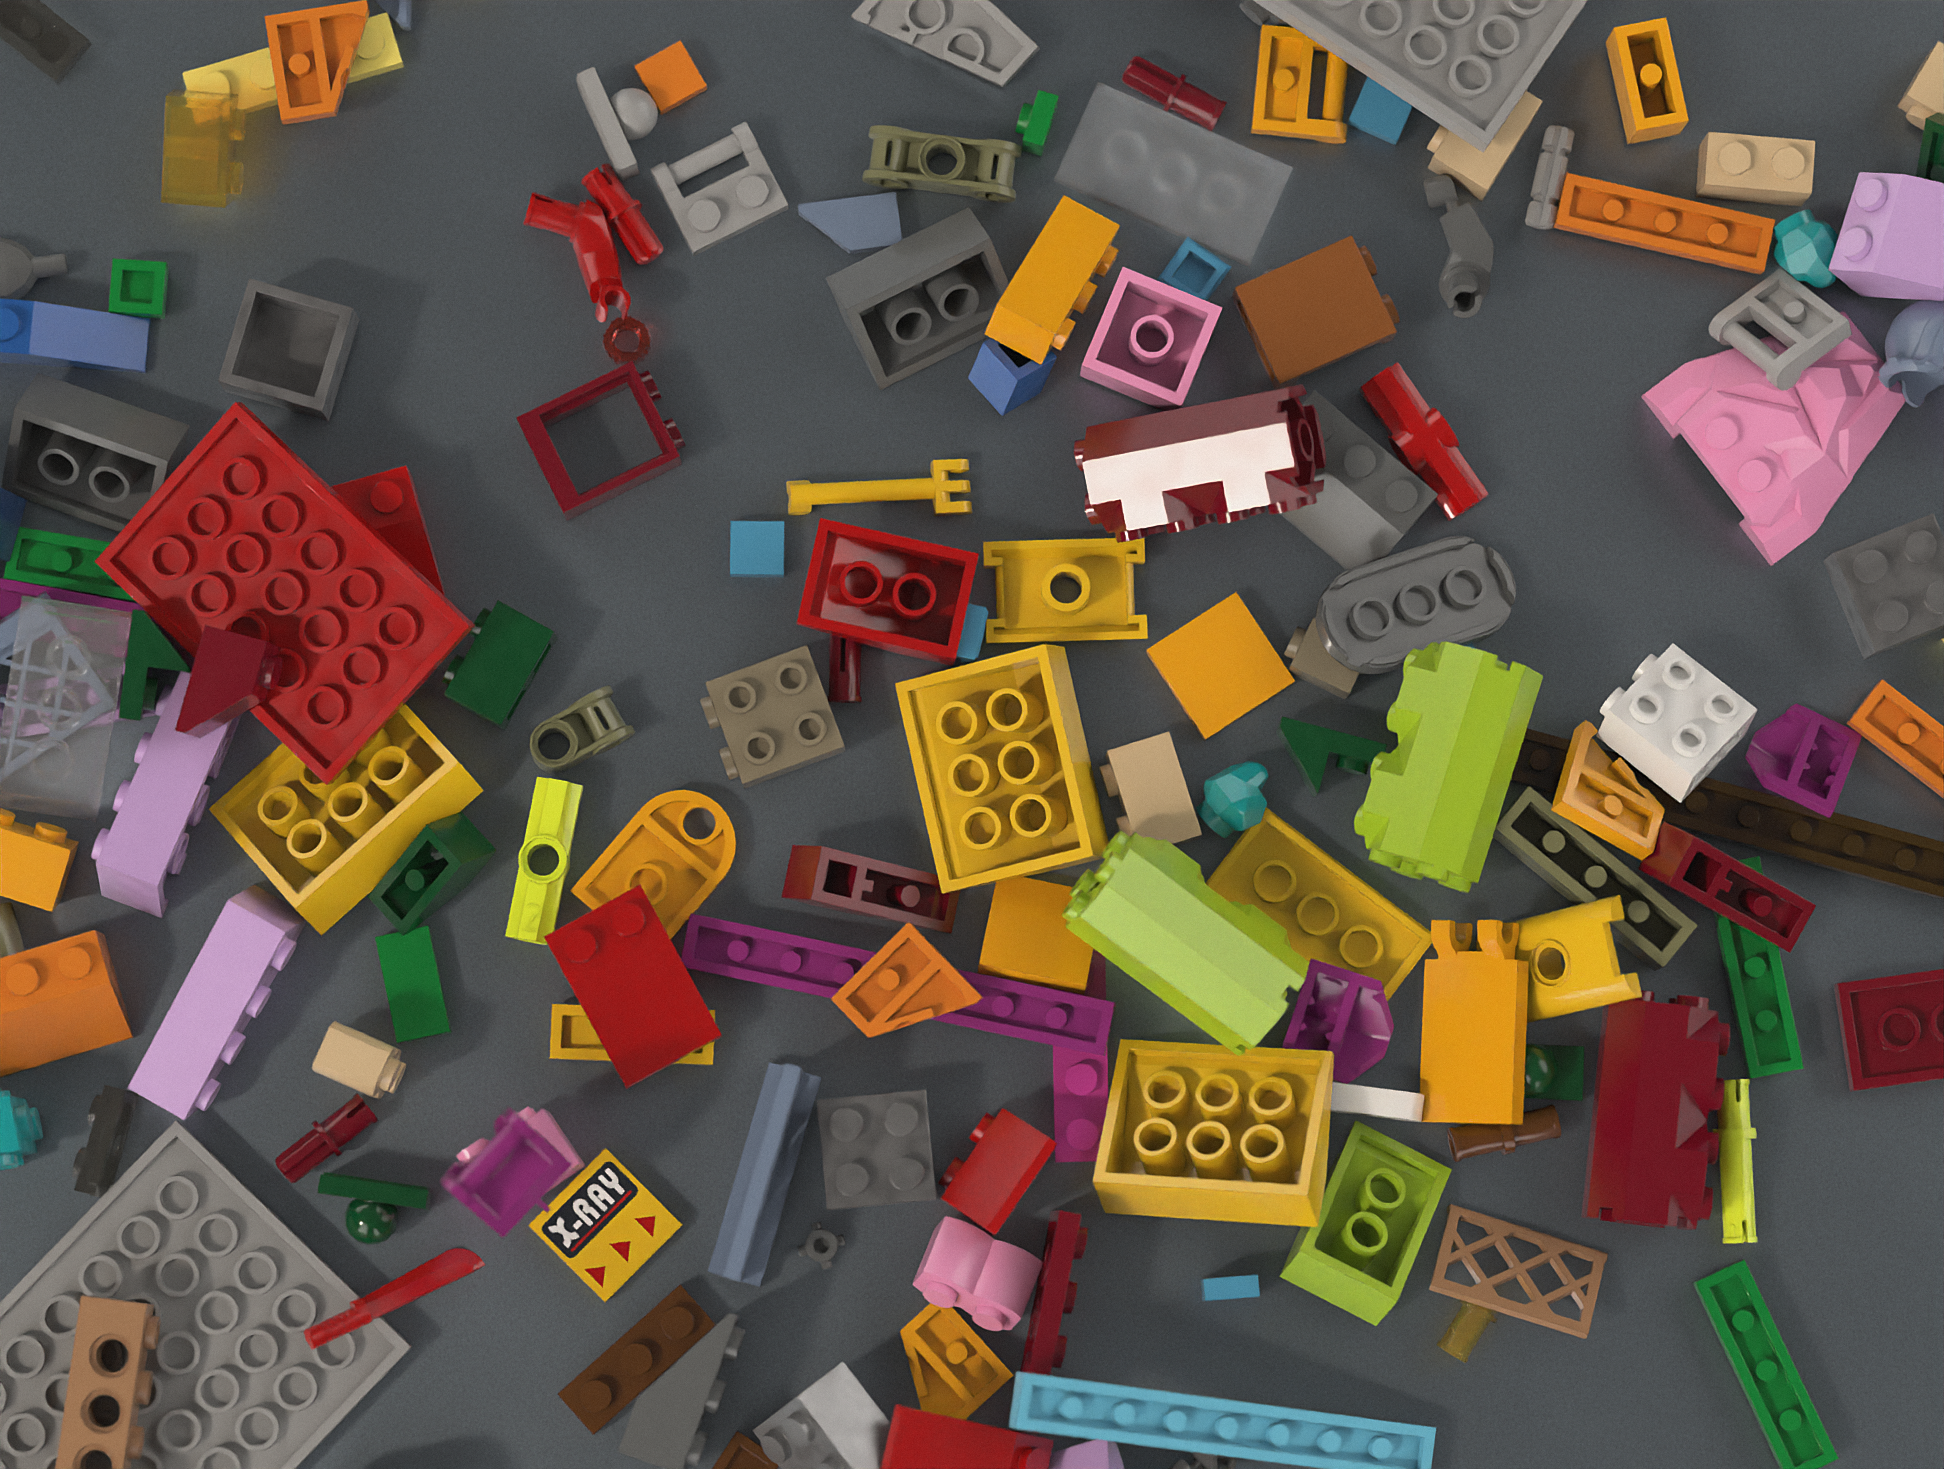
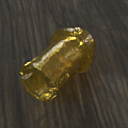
[1436,1299,1498,1363]

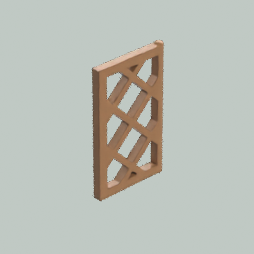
[1429,1204,1608,1339]

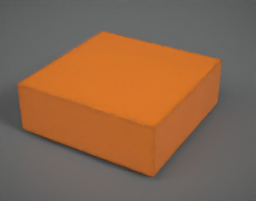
[634,40,707,115]

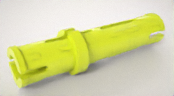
[1713,1079,1758,1243]

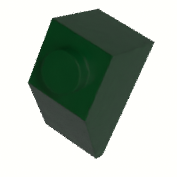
[368,811,497,935]

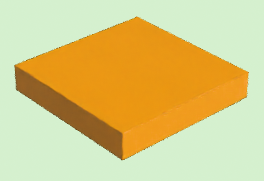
[1146,592,1295,741]
[977,877,1093,995]

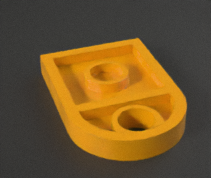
[570,790,736,941]

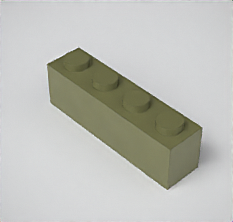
[1493,786,1698,971]

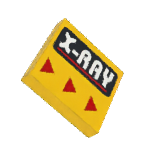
[528,1148,683,1303]

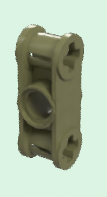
[862,125,1023,203]

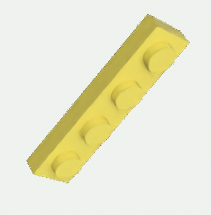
[182,12,404,127]

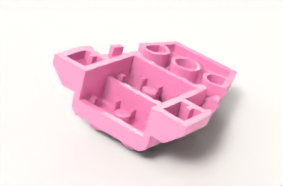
[1641,311,1906,566]

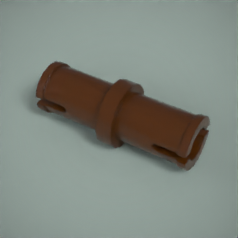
[1447,1104,1561,1162]

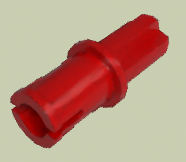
[581,163,664,265]

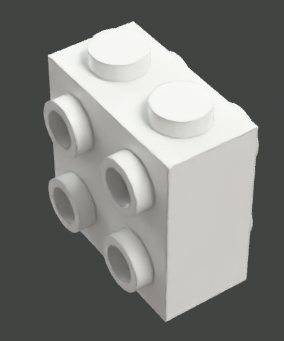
[1596,643,1758,803]

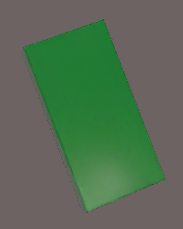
[375,925,452,1044]

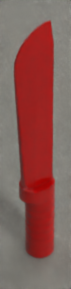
[304,1248,486,1349]

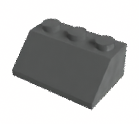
[826,207,1009,390]
[1,373,190,532]
[1279,390,1438,570]

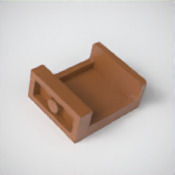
[1232,235,1400,389]

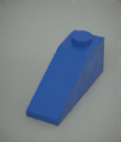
[0,299,151,373]

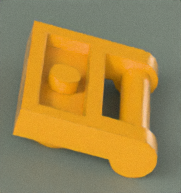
[1251,25,1348,144]

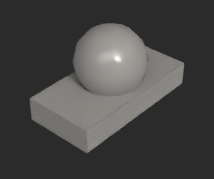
[576,66,658,181]

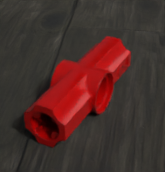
[1359,362,1489,522]

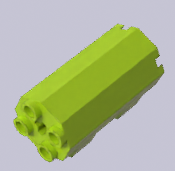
[1354,642,1543,893]
[1061,830,1309,1056]

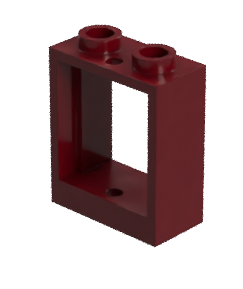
[516,361,686,521]

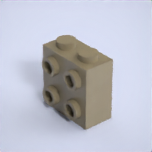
[700,645,845,789]

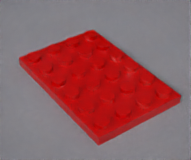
[94,402,475,785]

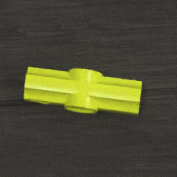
[505,777,583,945]

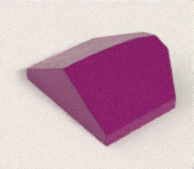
[1745,704,1862,818]
[1282,958,1394,1084]

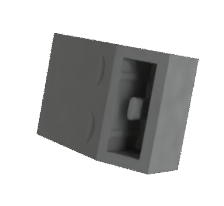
[618,1313,746,1469]

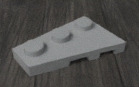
[850,0,1040,88]

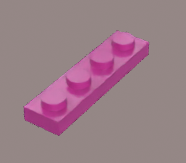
[1051,948,1108,1163]

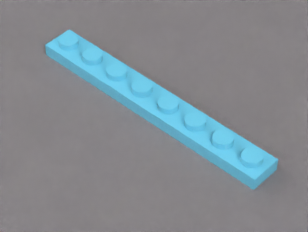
[1009,1371,1436,1469]

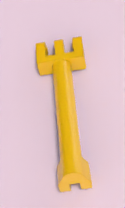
[786,459,972,516]

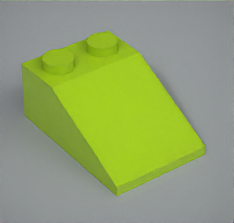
[1279,1120,1452,1326]

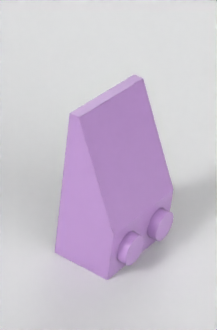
[1828,172,1944,301]

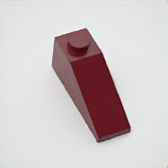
[1638,822,1816,953]
[781,845,960,934]

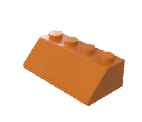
[0,930,134,1078]

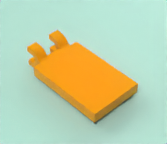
[1419,920,1529,1125]

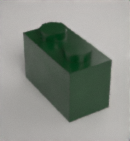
[442,600,558,731]

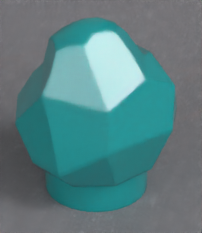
[1773,209,1839,288]
[1196,761,1269,838]

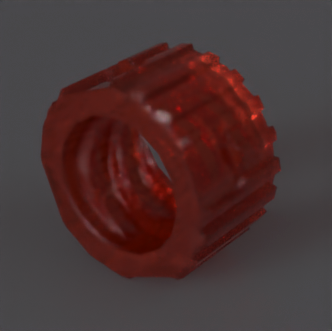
[603,316,651,366]

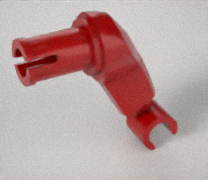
[523,192,631,322]

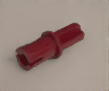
[1122,56,1227,132]
[275,1093,379,1183]

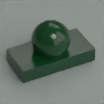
[1524,1043,1584,1101]
[317,1172,433,1245]

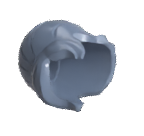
[1878,300,1944,407]

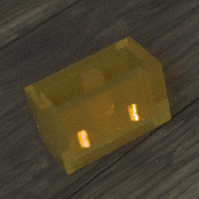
[161,89,246,208]

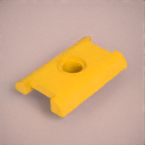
[983,538,1148,643]
[1476,895,1642,1023]

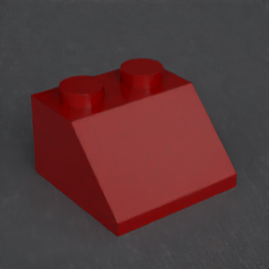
[938,1108,1058,1236]

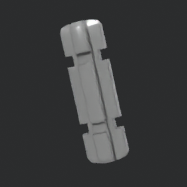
[1525,125,1574,230]

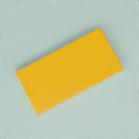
[1205,807,1432,1002]

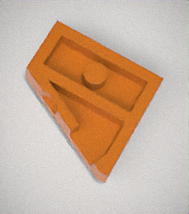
[264,0,370,125]
[831,922,984,1038]

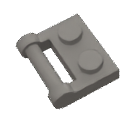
[650,121,789,256]
[1709,268,1852,391]

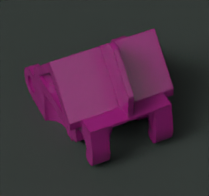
[440,1106,572,1238]

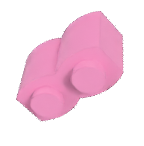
[912,1216,1043,1331]

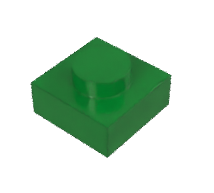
[1015,89,1059,157]
[108,258,169,319]

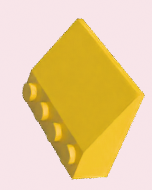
[895,644,1109,894]
[209,704,484,936]
[1093,1039,1334,1227]

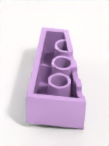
[91,671,243,918]
[127,885,307,1120]

